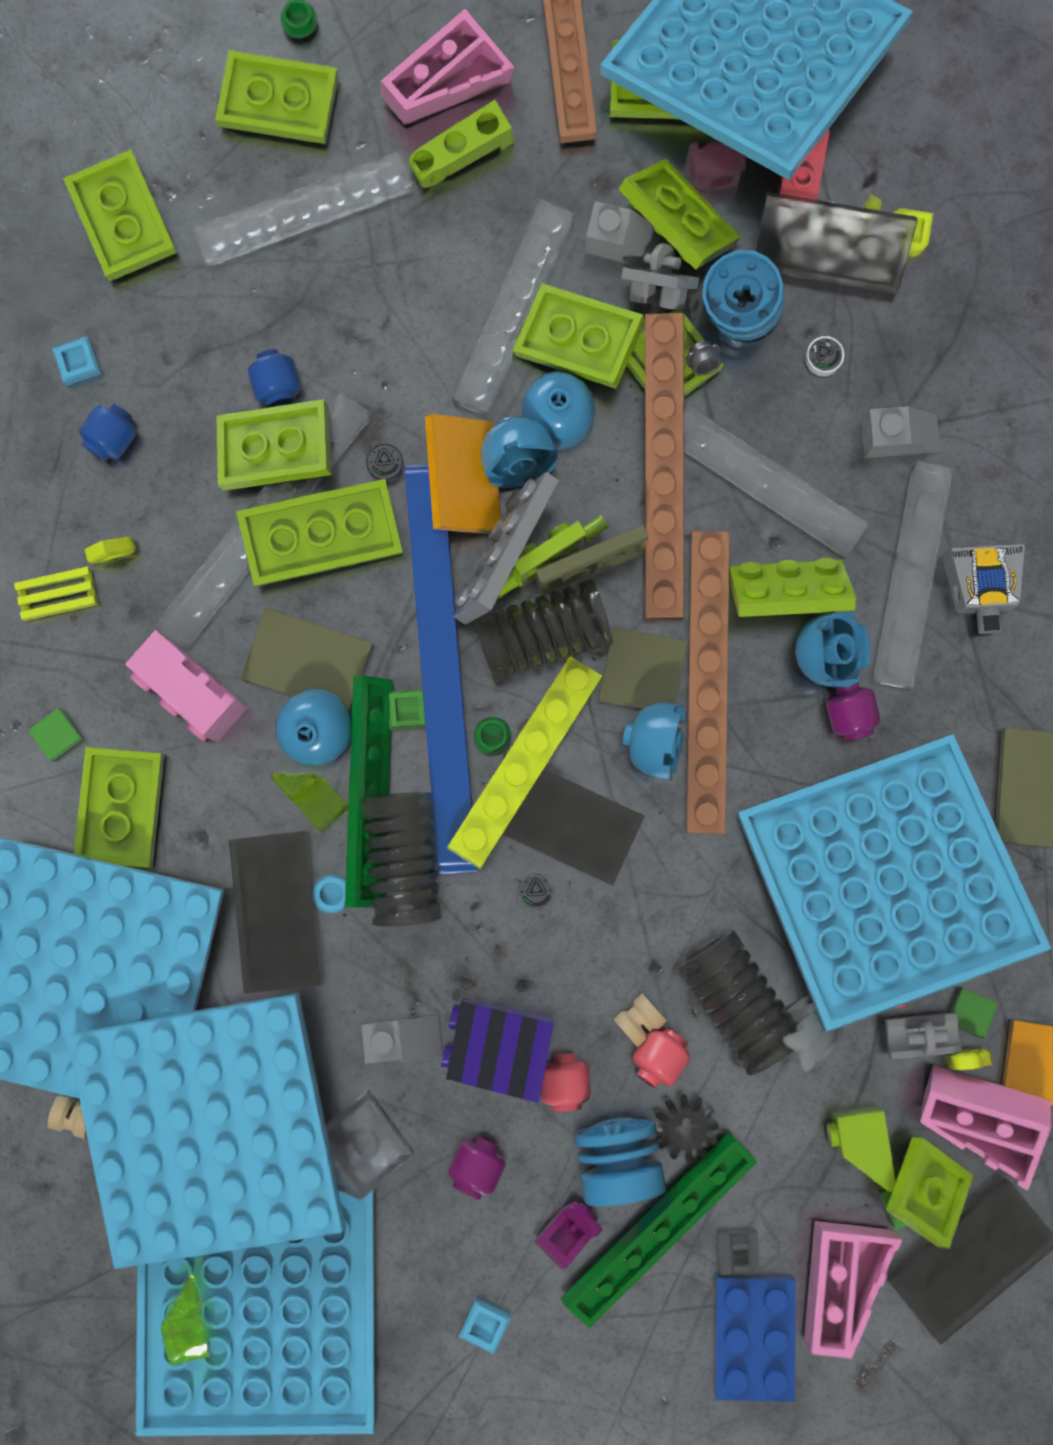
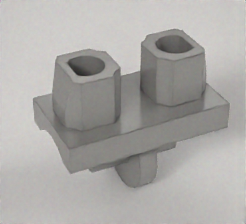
[621,243,699,309]
[885,1012,962,1060]

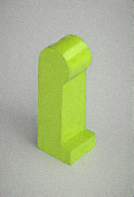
[408,100,514,188]

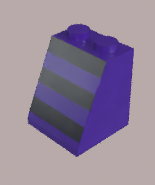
[441,998,554,1103]

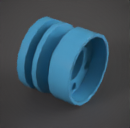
[702,250,785,341]
[574,1118,667,1206]

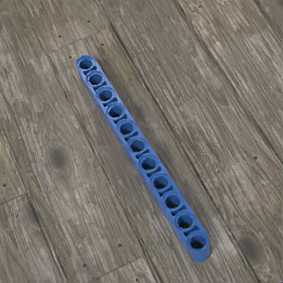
[405,464,478,876]

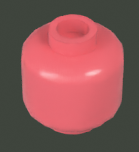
[632,1027,690,1088]
[540,1053,591,1112]

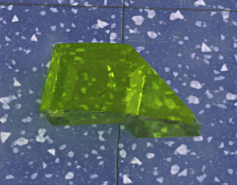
[270,773,348,833]
[161,1276,211,1365]

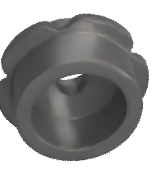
[685,341,722,376]

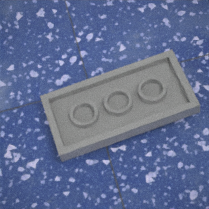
[453,472,559,625]

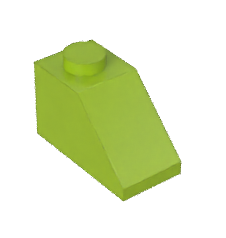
[827,1106,896,1192]

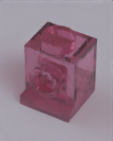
[687,141,746,193]

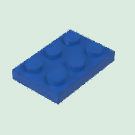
[714,1275,796,1402]

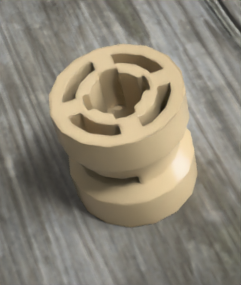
[614,993,667,1048]
[47,1094,87,1140]

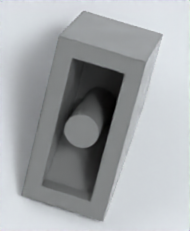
[585,201,664,269]
[861,406,940,458]

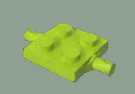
[498,515,609,598]

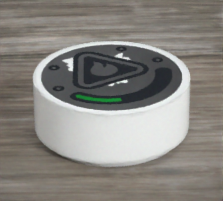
[805,336,844,377]

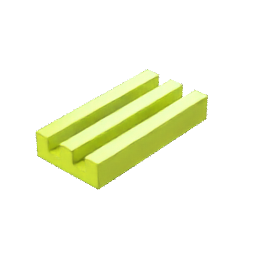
[14,566,98,621]

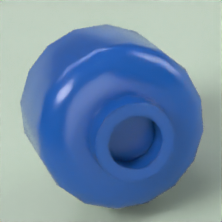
[248,349,301,408]
[79,403,136,461]

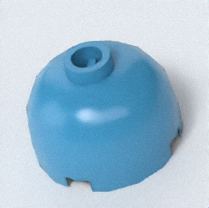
[521,371,596,450]
[480,416,558,488]
[795,611,871,687]
[275,689,352,766]
[623,702,686,781]

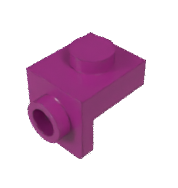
[534,1202,603,1270]

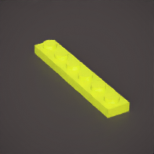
[447,656,602,869]

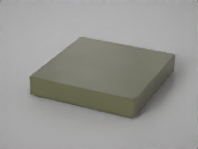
[598,626,688,710]

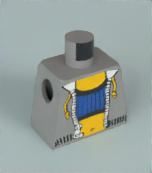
[942,544,1025,634]

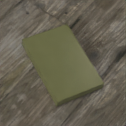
[535,525,648,596]
[240,608,373,711]
[995,728,1053,848]

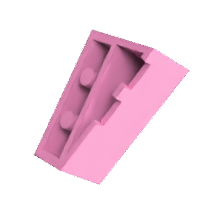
[380,9,515,125]
[125,630,248,742]
[920,1065,1051,1191]
[804,1221,902,1359]

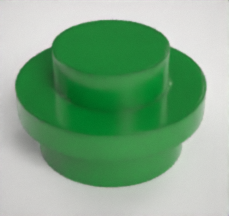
[280,0,317,38]
[473,717,512,755]

